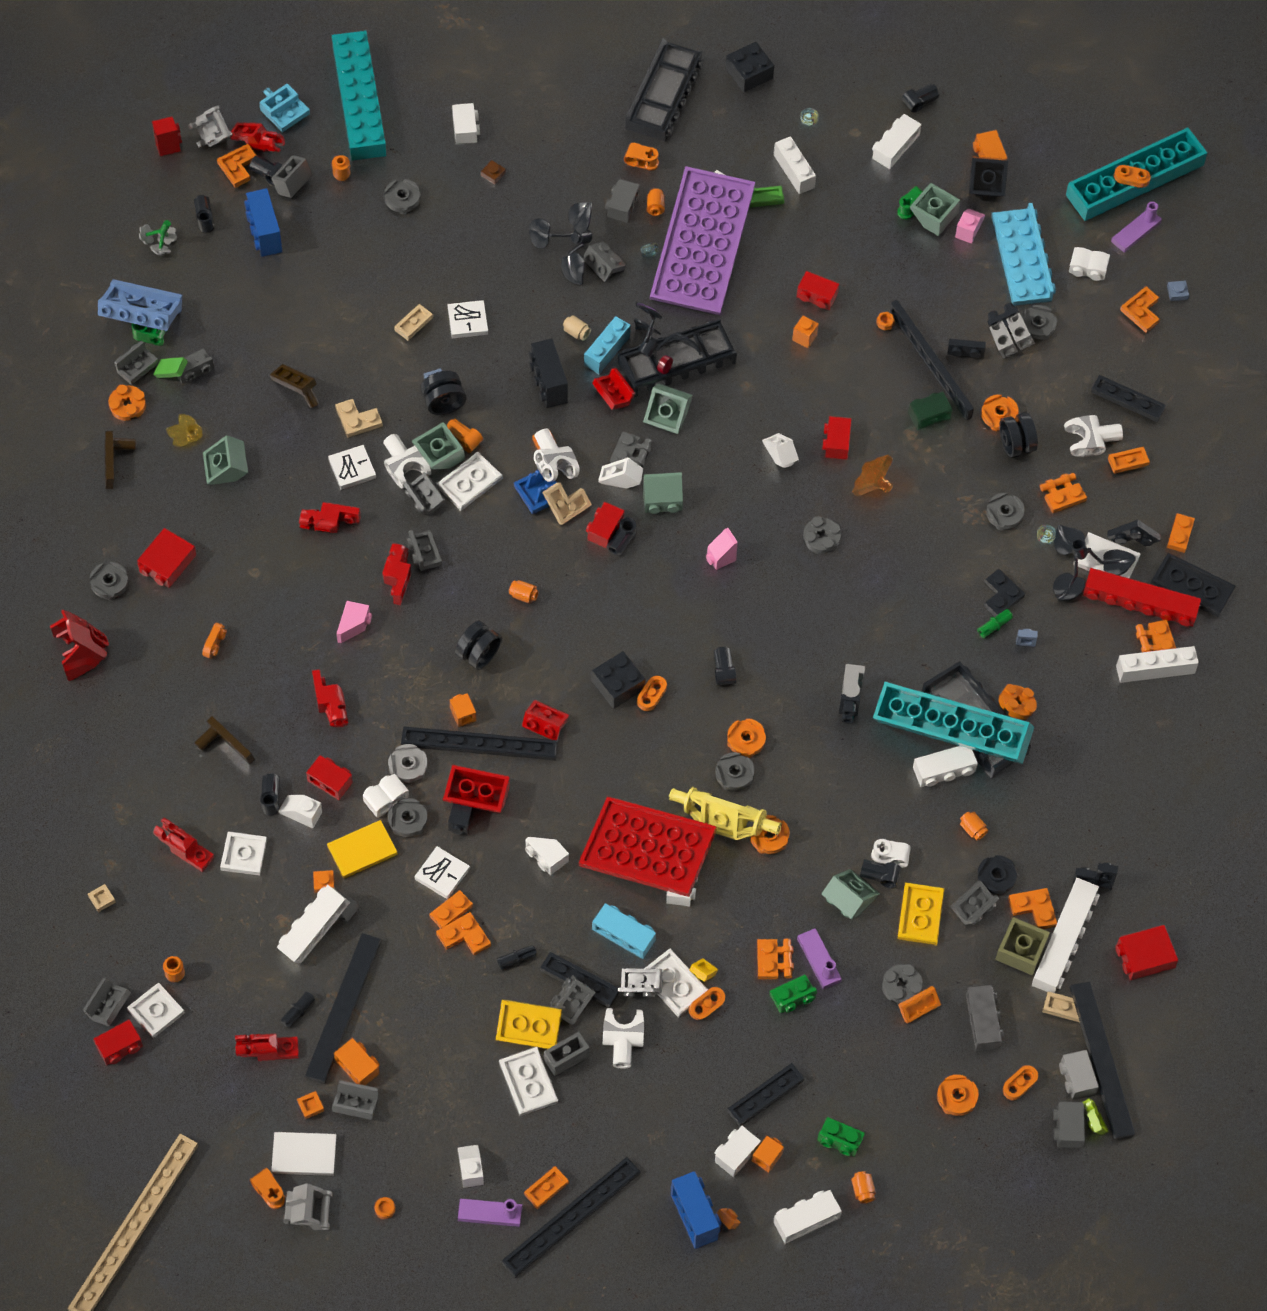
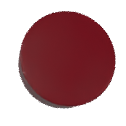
[657,355,673,374]

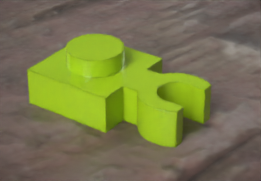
[1083,1098,1109,1135]

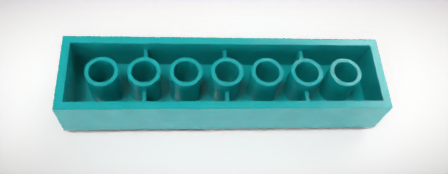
[332,31,387,161]
[1066,127,1207,221]
[873,682,1034,764]

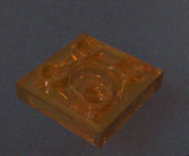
[852,455,893,496]

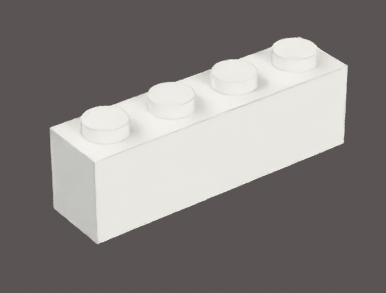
[1116,646,1198,683]
[277,885,351,965]

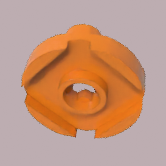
[108,384,146,421]
[981,394,1019,431]
[999,684,1037,720]
[727,719,766,758]
[750,815,790,854]
[937,1074,979,1116]

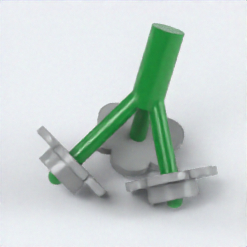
[139,220,177,255]

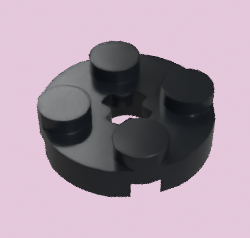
[977,855,1017,896]

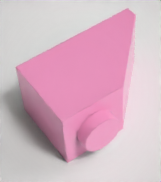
[955,209,985,244]
[706,528,738,570]
[337,601,372,643]

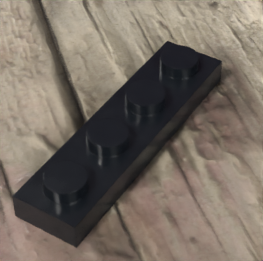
[1091,375,1166,422]
[540,952,619,1008]
[727,1063,804,1127]

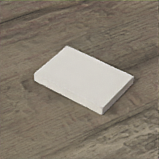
[436,452,503,511]
[1073,532,1141,579]
[644,949,708,1018]
[499,1047,558,1116]
[271,1132,337,1176]

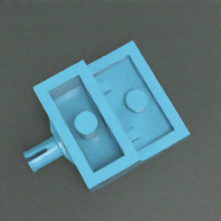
[259,84,310,132]

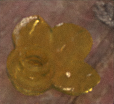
[166,414,203,447]

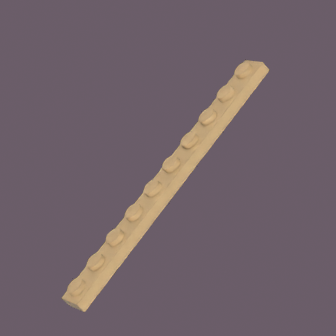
[68,1134,198,1311]

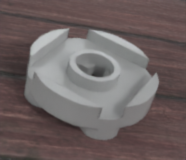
[388,744,428,783]

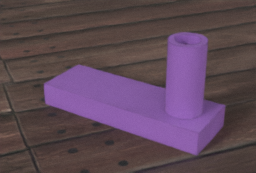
[1111,202,1162,253]
[797,928,842,989]
[458,1199,522,1227]

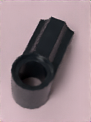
[902,84,939,113]
[249,155,283,186]
[194,195,214,233]
[606,517,636,556]
[714,647,736,685]
[260,774,280,816]
[860,859,902,888]

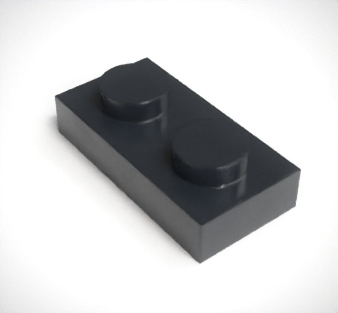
[947,339,986,358]

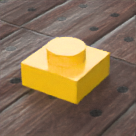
[689,958,718,982]

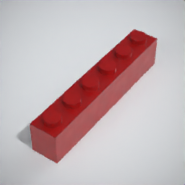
[1083,568,1201,627]

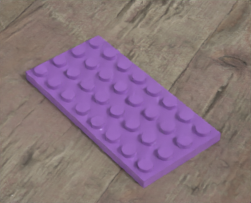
[650,166,755,315]

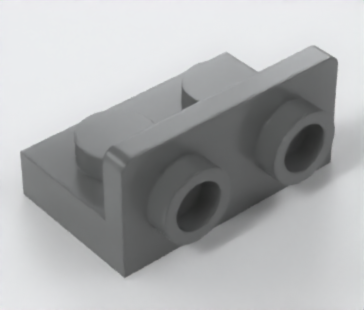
[178,348,214,384]
[550,975,595,1025]

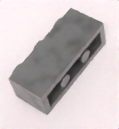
[966,985,1004,1051]

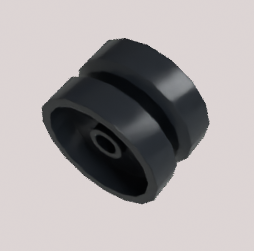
[420,370,466,415]
[999,412,1038,457]
[455,620,502,670]

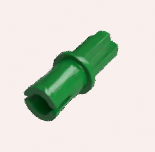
[977,609,1013,638]

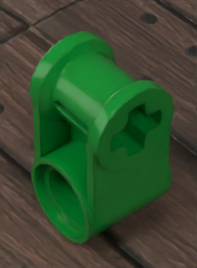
[897,186,923,219]
[132,323,168,346]

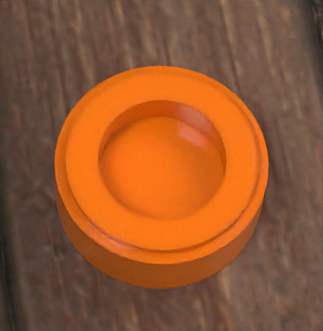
[374,1197,395,1219]

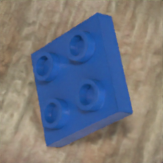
[514,470,557,515]

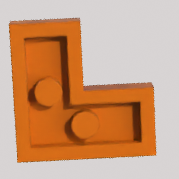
[217,144,256,188]
[1120,286,1160,333]
[1008,888,1057,929]
[436,912,491,956]

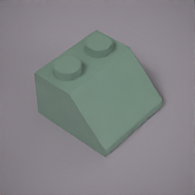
[910,183,960,236]
[643,384,693,434]
[412,422,465,469]
[203,435,248,485]
[643,472,683,514]
[822,869,880,919]

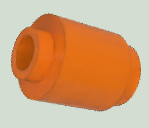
[332,155,351,181]
[647,189,665,216]
[509,580,539,604]
[960,811,989,841]
[163,956,185,982]
[851,1171,876,1204]

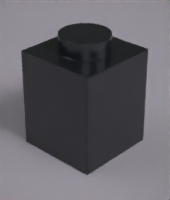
[448,803,473,835]

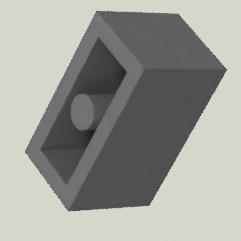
[272,155,312,198]
[605,179,639,223]
[544,1032,589,1076]
[1053,1101,1085,1148]

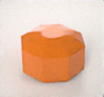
[876,312,895,331]

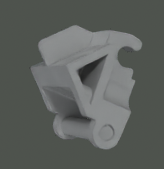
[188,105,233,148]
[283,1183,333,1230]

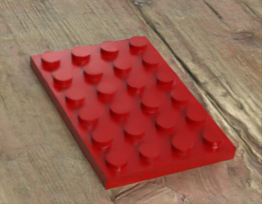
[579,796,717,897]

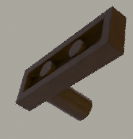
[269,364,319,408]
[105,431,136,489]
[194,716,255,765]

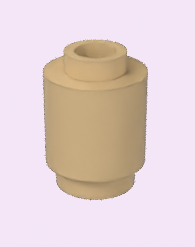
[563,315,591,341]

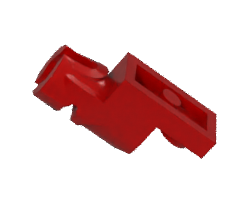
[230,122,285,152]
[299,502,361,533]
[382,544,412,605]
[312,669,348,727]
[153,818,214,872]
[235,1033,299,1061]

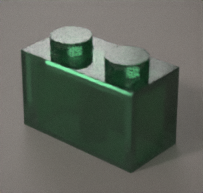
[908,392,952,430]

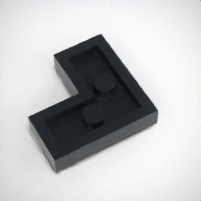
[1107,519,1161,547]
[984,569,1025,616]
[1073,862,1118,890]

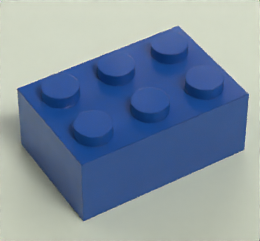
[244,188,283,257]
[671,1171,721,1249]

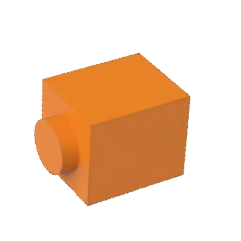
[792,316,819,348]
[450,693,476,727]
[752,1136,784,1173]

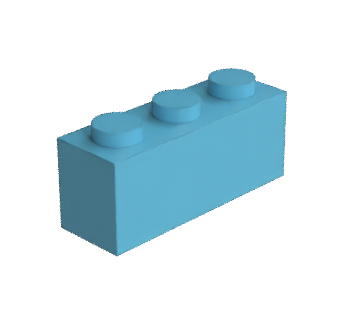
[584,316,631,374]
[592,903,656,959]

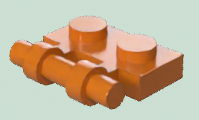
[1040,473,1087,513]
[1136,620,1176,653]
[757,939,794,979]

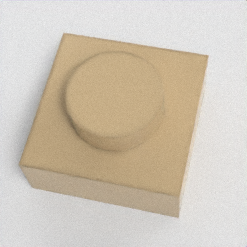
[88,884,116,912]

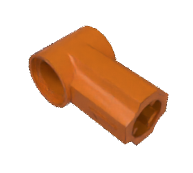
[447,419,483,453]

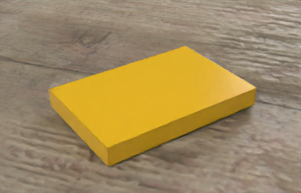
[327,820,398,879]
[897,883,944,945]
[496,999,562,1049]

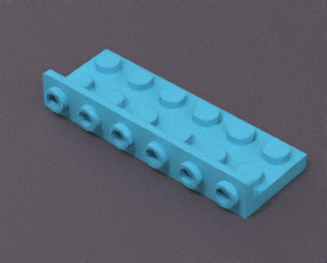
[992,203,1056,306]

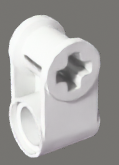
[871,839,911,868]

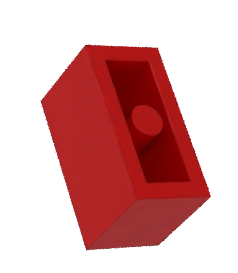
[152,116,182,156]
[797,271,839,310]
[822,416,851,460]
[586,502,625,548]
[306,755,353,800]
[93,1019,143,1065]

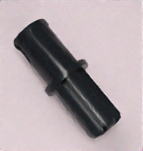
[496,945,537,970]
[281,991,315,1028]

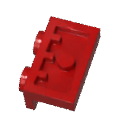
[522,700,569,740]

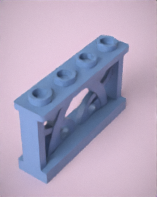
[98,279,182,331]

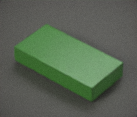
[750,186,784,207]
[153,357,188,378]

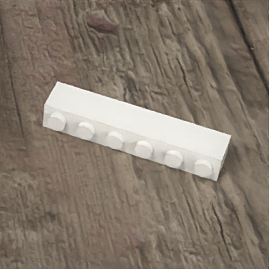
[1032,878,1100,993]

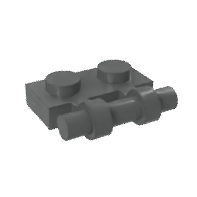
[609,432,652,468]

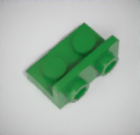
[769,975,817,1014]
[817,1117,865,1157]

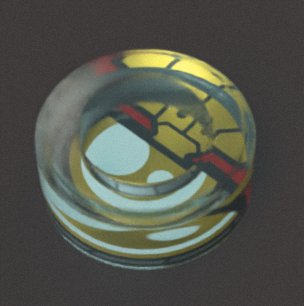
[800,108,818,126]
[640,243,659,258]
[1037,524,1056,544]

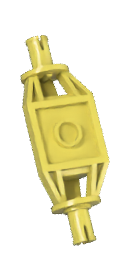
[669,787,782,840]

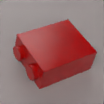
[137,528,196,588]
[1116,925,1178,980]

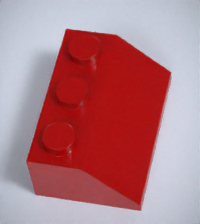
[443,765,510,813]

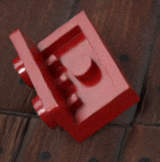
[592,368,635,410]

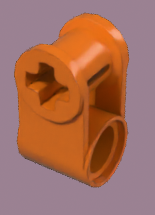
[624,143,659,171]
[249,1168,285,1209]

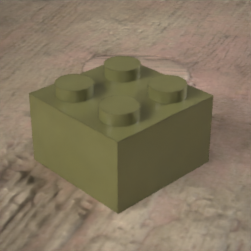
[996,917,1050,975]

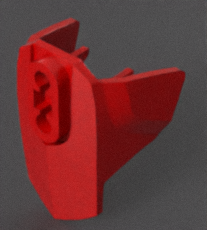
[50,610,109,681]

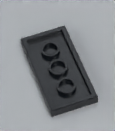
[1150,552,1236,617]

